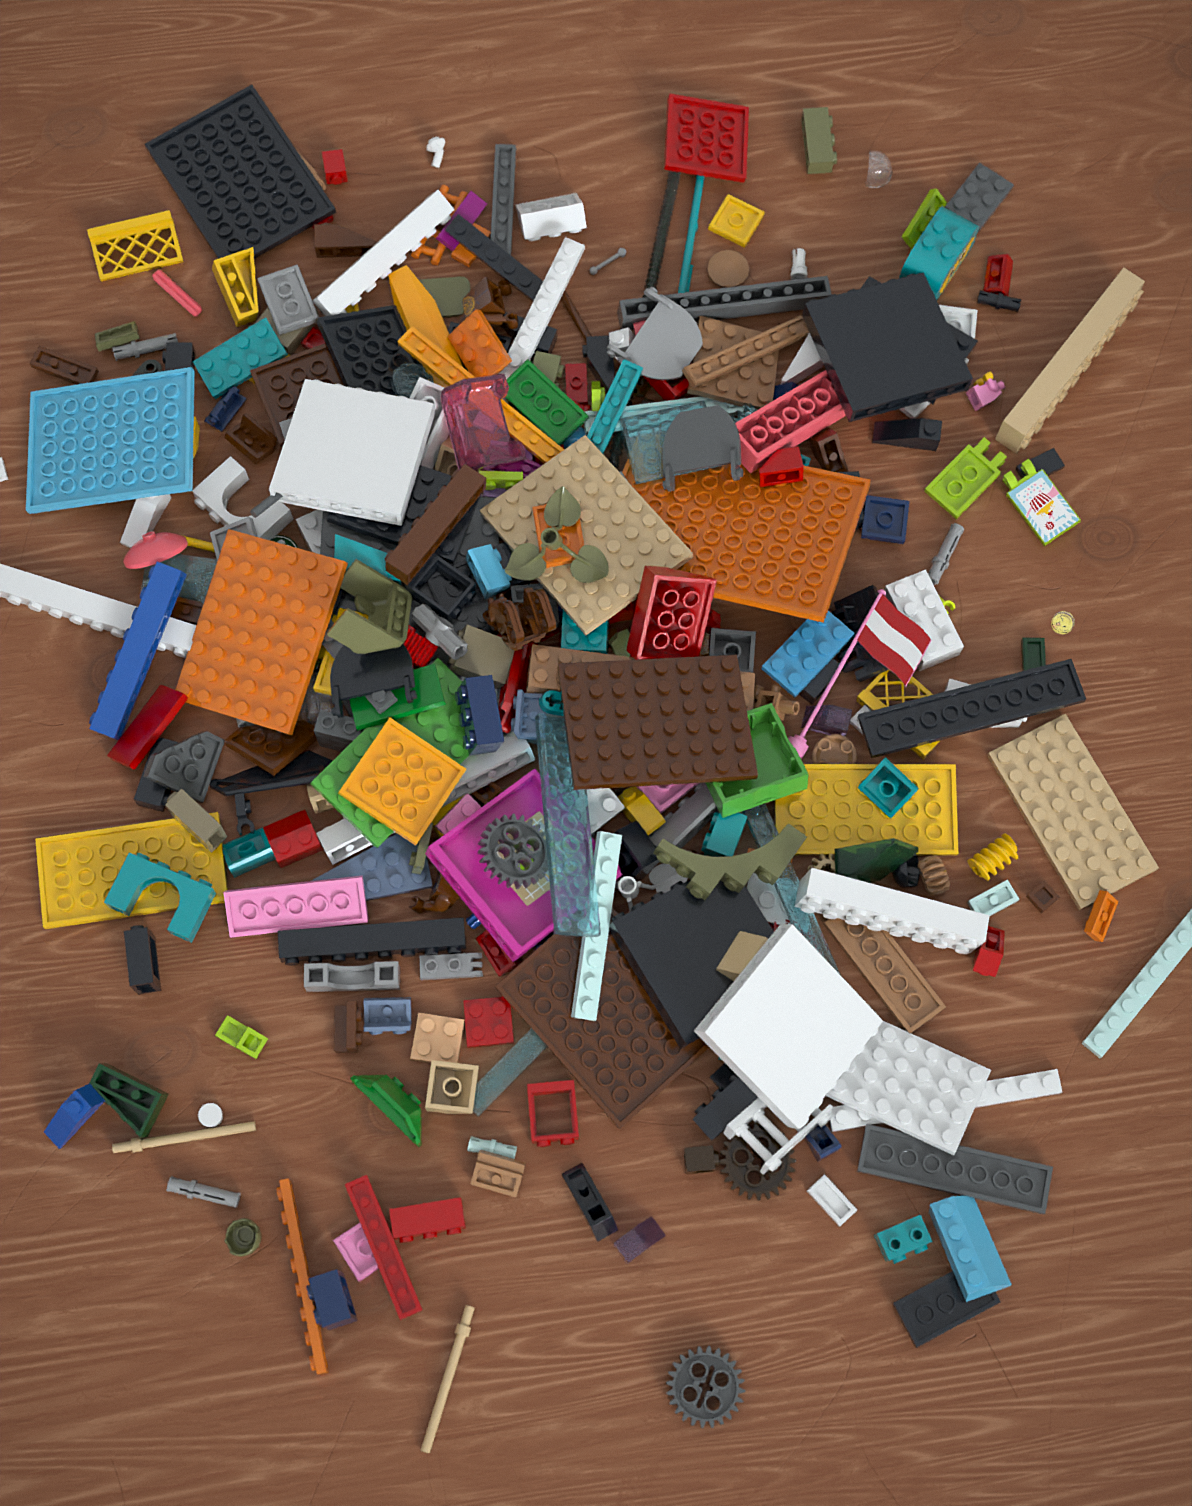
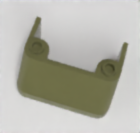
[327,559,412,654]

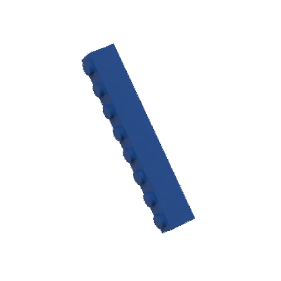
[89,562,187,740]

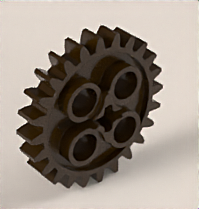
[719,1122,796,1201]

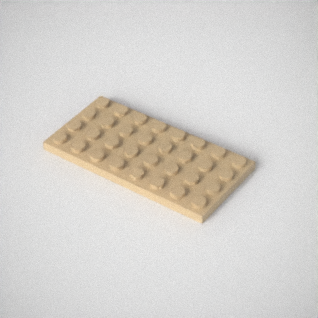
[987,714,1159,911]

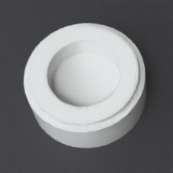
[198,1103,223,1128]

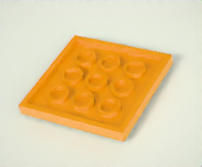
[338,718,466,846]

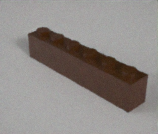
[385,464,487,585]

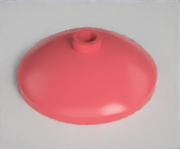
[123,531,188,569]

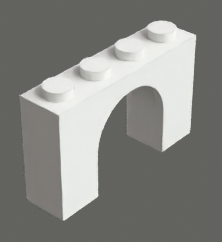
[192,456,293,540]

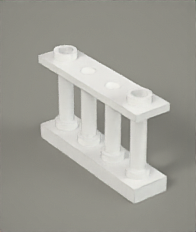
[723,1097,833,1175]

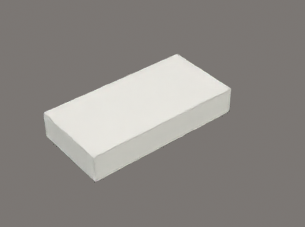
[807,1174,857,1227]

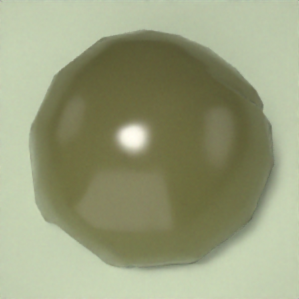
[224,1218,262,1257]

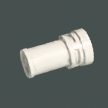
[791,248,807,280]

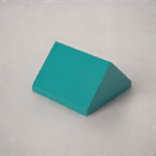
[858,757,919,819]
[223,827,276,878]

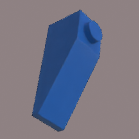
[44,1083,105,1149]

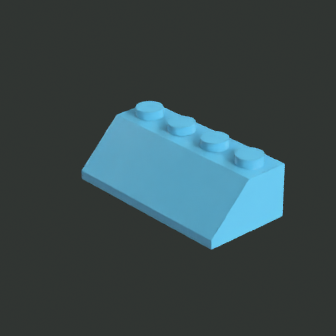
[929,1196,1012,1302]

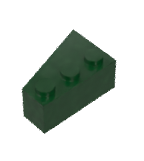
[89,1063,169,1138]

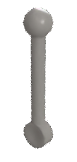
[589,248,626,275]

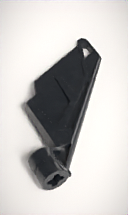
[209,750,333,796]

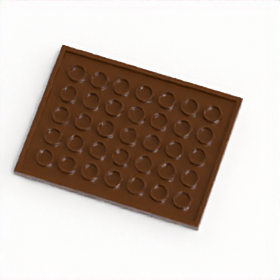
[557,655,758,790]
[495,905,709,1129]

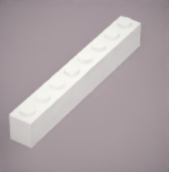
[312,190,454,316]

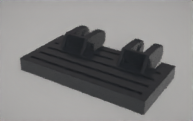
[831,585,889,682]

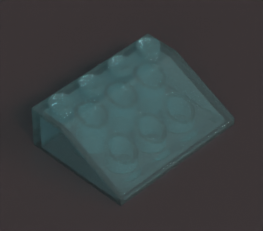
[620,401,719,484]

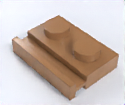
[470,1149,526,1198]

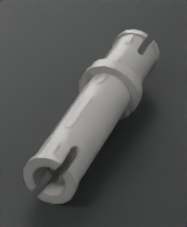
[112,333,178,361]
[928,523,964,585]
[167,1176,241,1208]

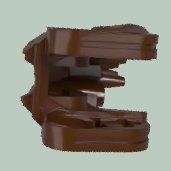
[483,587,556,651]

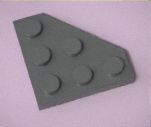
[143,731,225,803]

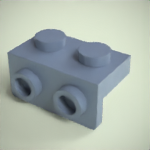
[511,690,548,740]
[363,997,412,1035]

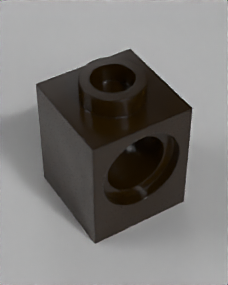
[683,1145,719,1174]

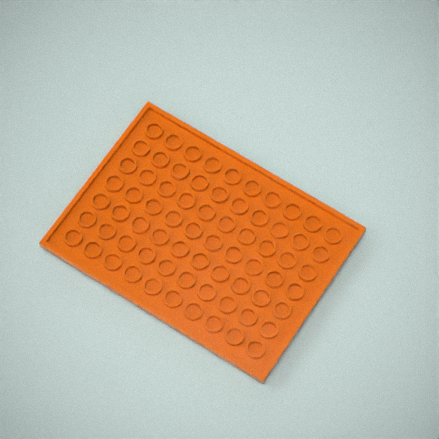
[622,431,871,623]

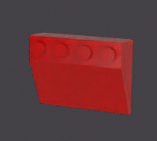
[626,566,717,660]

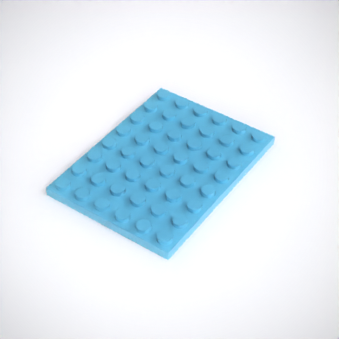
[26,367,195,514]

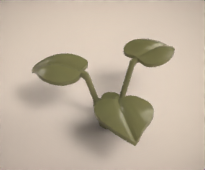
[505,486,609,583]

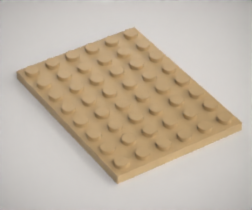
[480,435,693,635]

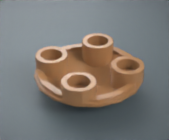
[707,250,749,288]
[812,734,857,764]

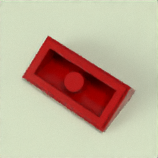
[983,254,1013,296]
[475,930,523,977]

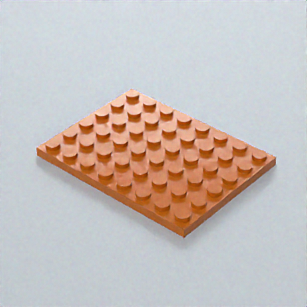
[175,529,348,735]

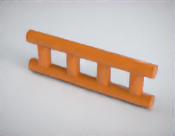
[411,185,468,266]

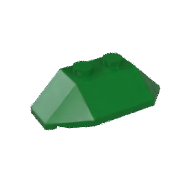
[350,1075,422,1148]

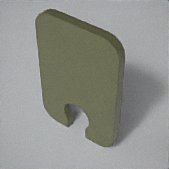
[418,277,470,318]

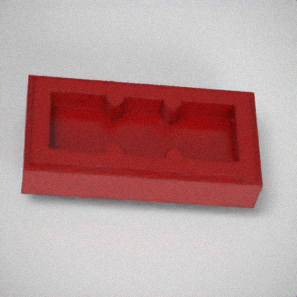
[565,363,588,405]

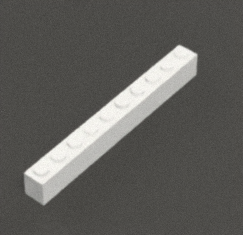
[0,564,196,658]
[316,732,535,865]

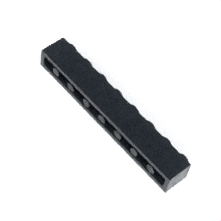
[278,917,466,966]

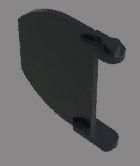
[330,644,417,718]

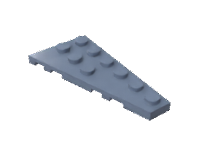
[312,833,433,901]

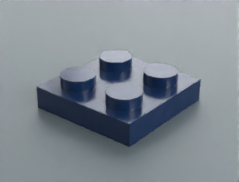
[861,495,910,544]

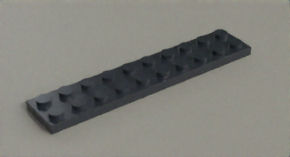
[857,659,1086,758]

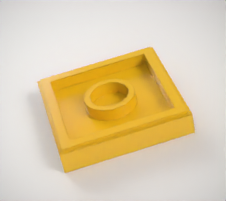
[708,194,765,248]

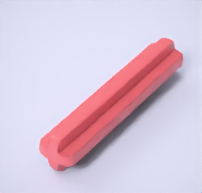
[152,270,202,317]

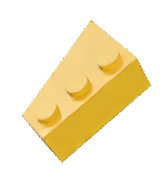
[212,247,258,327]

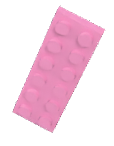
[223,875,369,937]

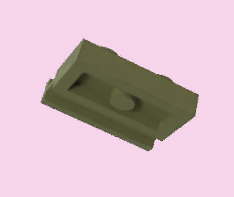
[409,823,433,875]

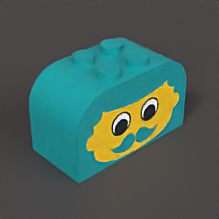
[899,206,979,300]

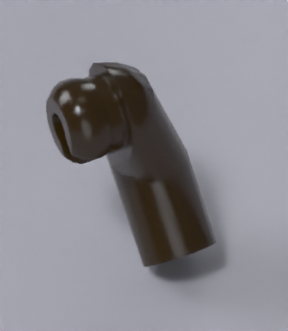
[632,376,652,398]

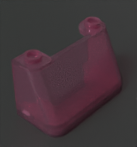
[440,374,527,472]

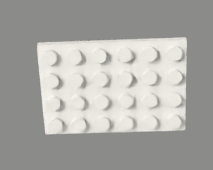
[825,1021,991,1155]

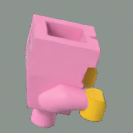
[965,371,1005,411]

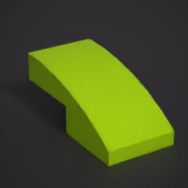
[215,1015,268,1059]

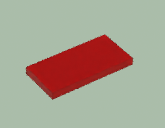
[107,684,188,770]

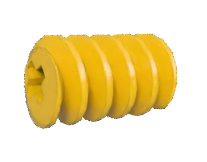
[967,833,1019,881]

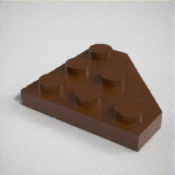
[225,720,317,776]

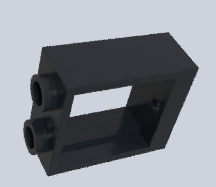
[405,553,476,622]
[124,925,161,995]

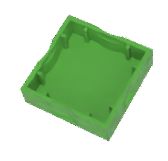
[705,703,809,818]

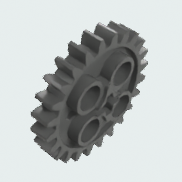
[477,814,553,889]
[666,1346,745,1428]

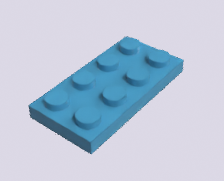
[761,611,855,698]

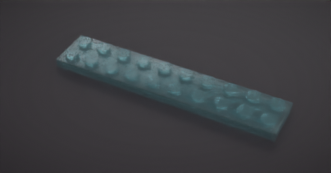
[535,713,601,937]

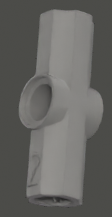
[412,604,468,660]

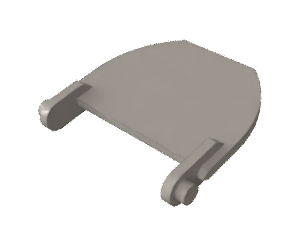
[607,287,703,380]

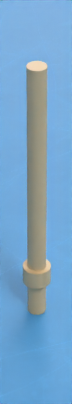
[112,1121,256,1153]
[420,1305,475,1454]

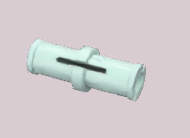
[467,1136,517,1159]

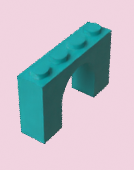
[104,852,216,943]

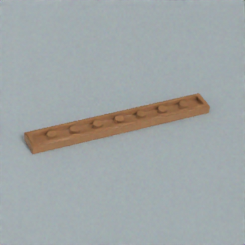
[682,315,809,388]

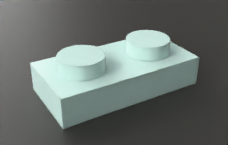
[967,880,1019,917]

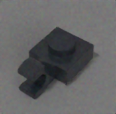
[235,793,255,835]

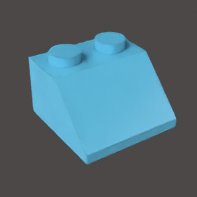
[466,544,512,599]

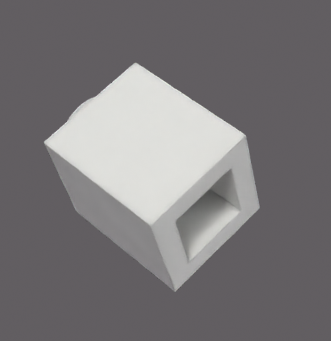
[609,327,635,364]

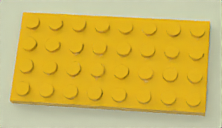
[774,764,958,855]
[35,812,228,929]

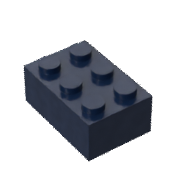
[455,675,504,756]
[306,1269,358,1330]

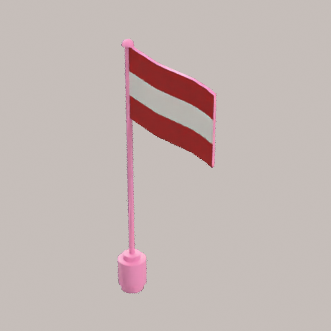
[788,589,931,760]

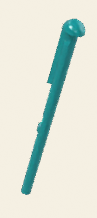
[678,175,705,293]

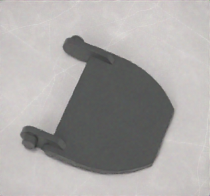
[662,405,743,492]

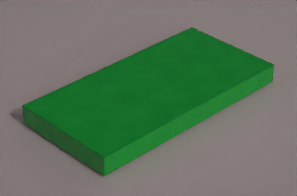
[497,359,589,446]
[349,664,446,731]

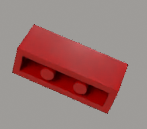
[389,1197,466,1243]

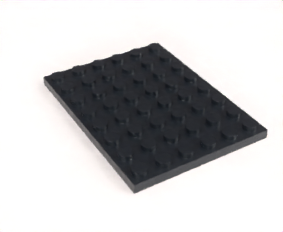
[145,84,337,259]

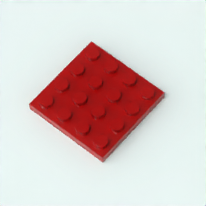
[664,93,749,183]

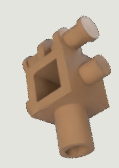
[753,685,799,721]

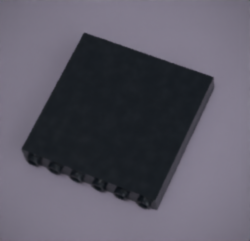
[802,272,973,422]
[609,880,774,1049]

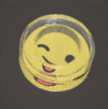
[1051,611,1075,634]

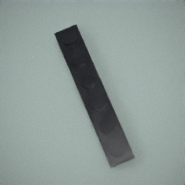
[445,214,543,301]

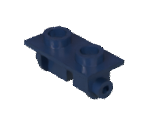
[204,386,247,432]

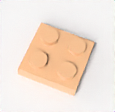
[410,1013,465,1063]

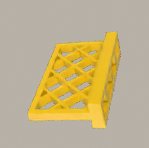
[87,210,183,281]
[856,670,941,760]

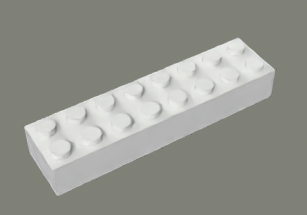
[795,868,990,954]

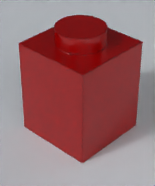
[322,149,348,185]

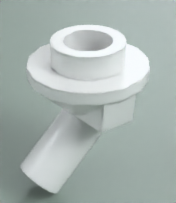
[426,137,446,168]

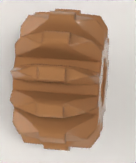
[918,855,950,896]

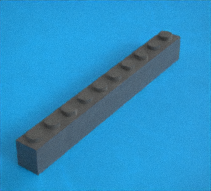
[617,276,832,330]

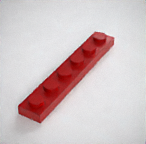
[344,1174,423,1320]

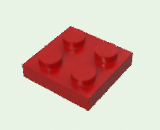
[463,997,514,1048]

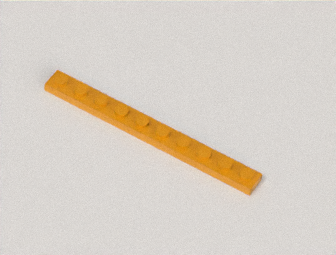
[398,327,564,464]

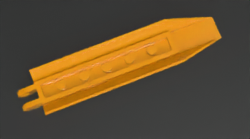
[388,265,478,434]

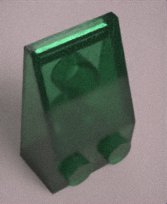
[835,838,919,883]

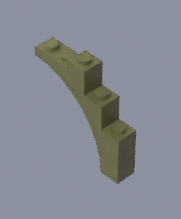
[653,823,807,900]

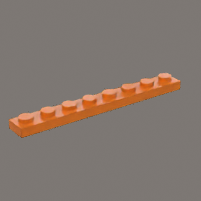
[276,1178,329,1375]

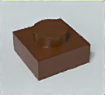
[1026,880,1060,913]

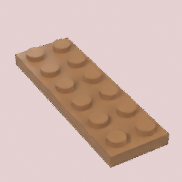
[823,918,946,1034]

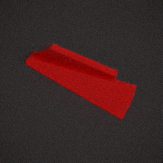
[497,642,538,733]

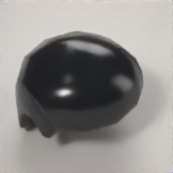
[892,853,919,888]

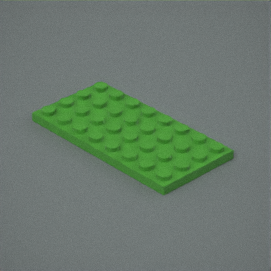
[310,658,469,848]

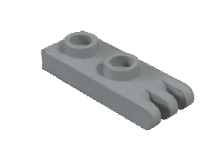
[419,953,483,980]

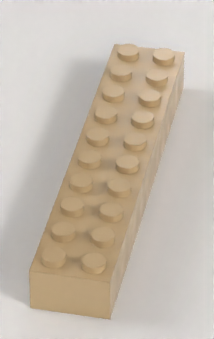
[995,268,1145,454]

